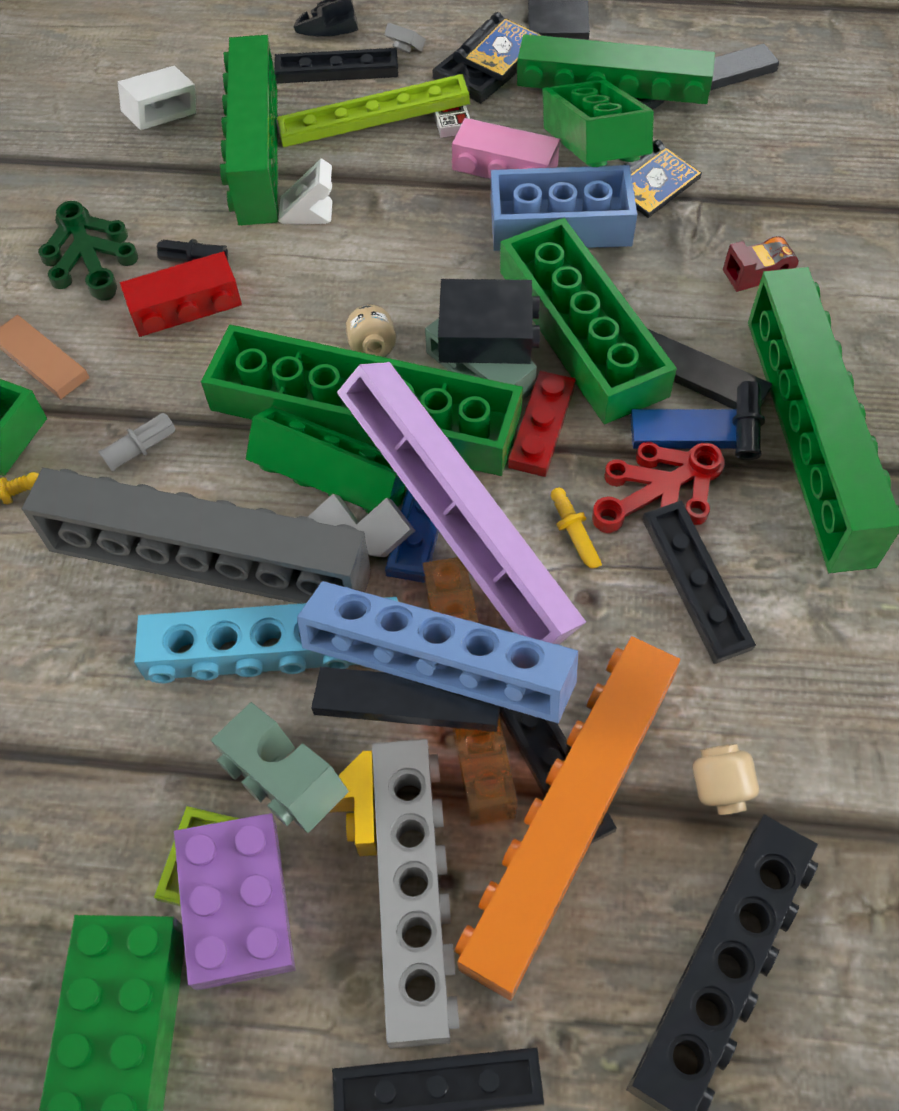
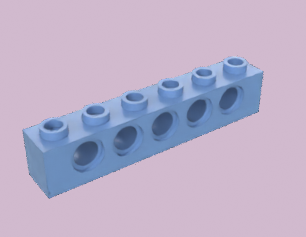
[297,581,578,723]

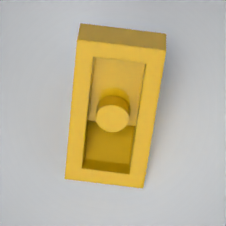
[329,750,377,856]

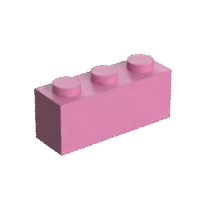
[452,118,560,179]

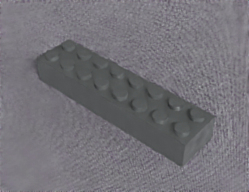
[22,467,371,604]

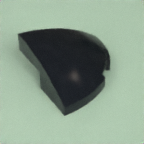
[294,0,359,37]

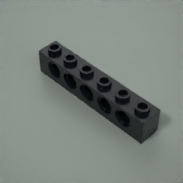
[626,815,818,1111]

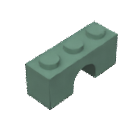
[211,702,349,833]

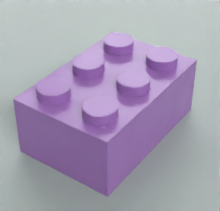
[174,813,296,990]

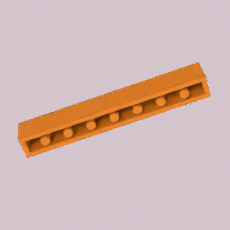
[454,636,681,1001]

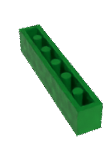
[517,34,715,105]

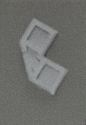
[308,494,415,557]

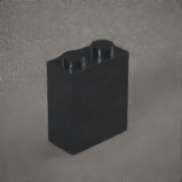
[438,279,540,364]

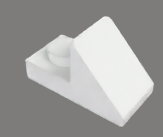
[278,158,332,225]

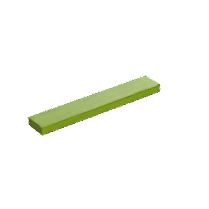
[277,74,470,147]

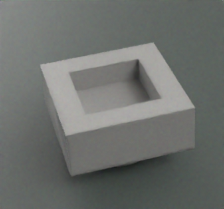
[384,23,426,53]

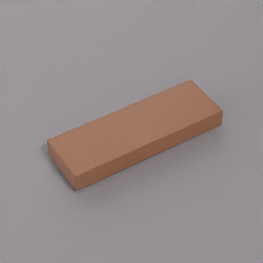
[0,314,90,400]

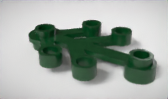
[38,201,138,301]

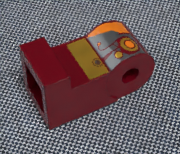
[723,236,799,292]

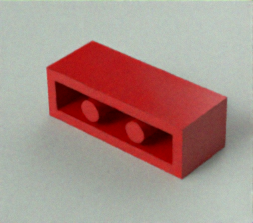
[119,251,242,337]

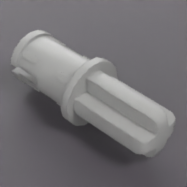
[98,413,176,472]

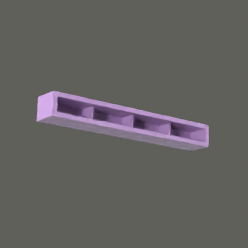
[337,362,586,645]

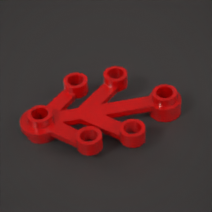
[592,442,725,533]

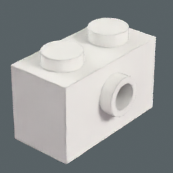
[118,66,196,130]

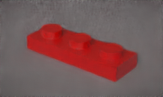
[508,371,576,477]

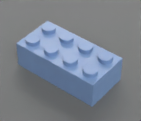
[491,165,637,251]

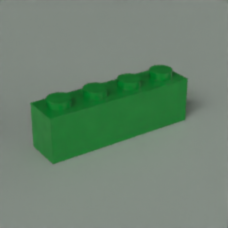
[245,406,406,514]

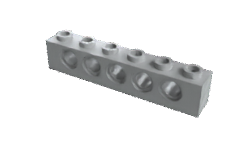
[372,739,459,1049]

